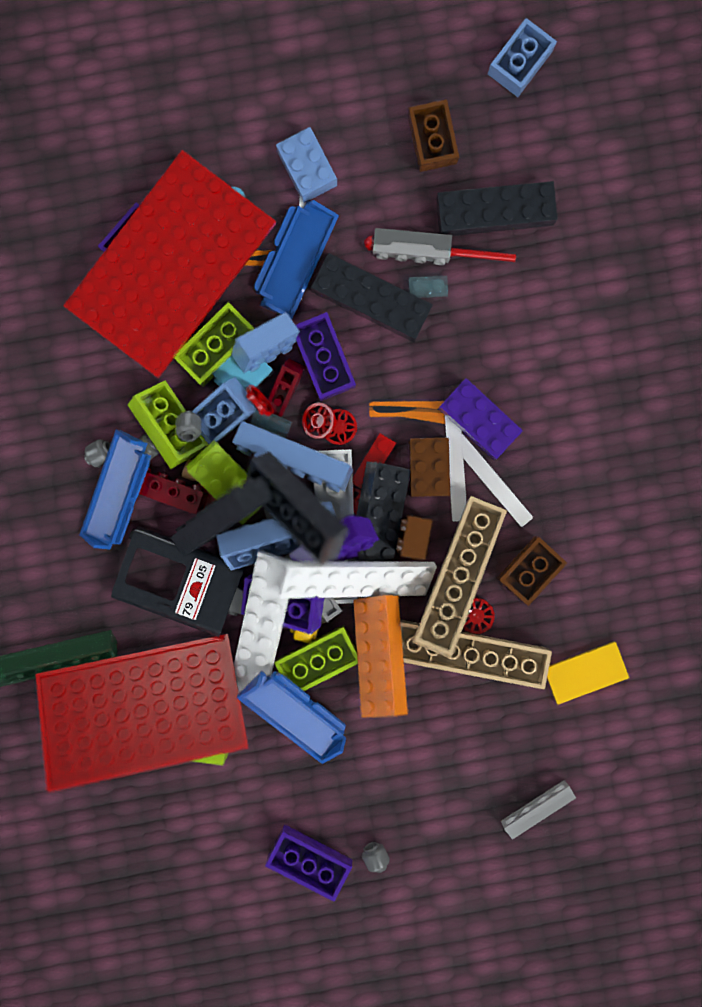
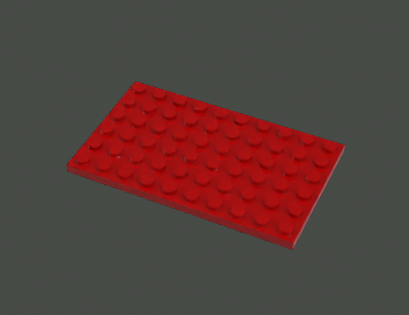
[64,150,276,378]
[36,634,249,792]

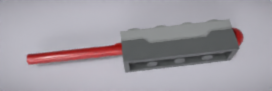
[364,228,516,265]

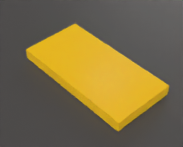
[547,641,629,705]

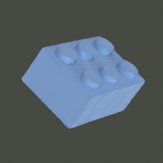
[488,18,557,97]
[276,127,337,203]
[231,313,299,373]
[192,377,257,444]

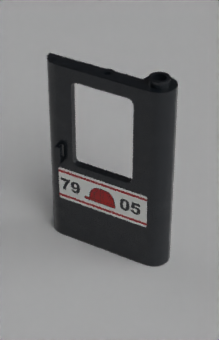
[111,526,246,637]

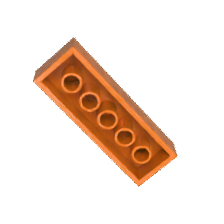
[353,595,408,718]

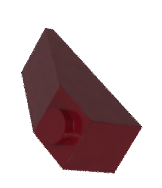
[263,359,306,422]

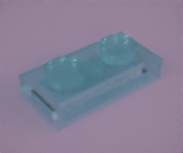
[409,276,448,298]
[250,410,292,439]

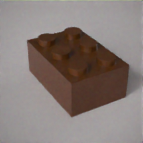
[408,99,459,172]
[409,438,450,497]
[396,515,432,560]
[497,536,567,606]

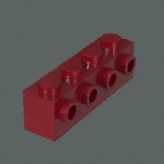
[139,468,209,515]

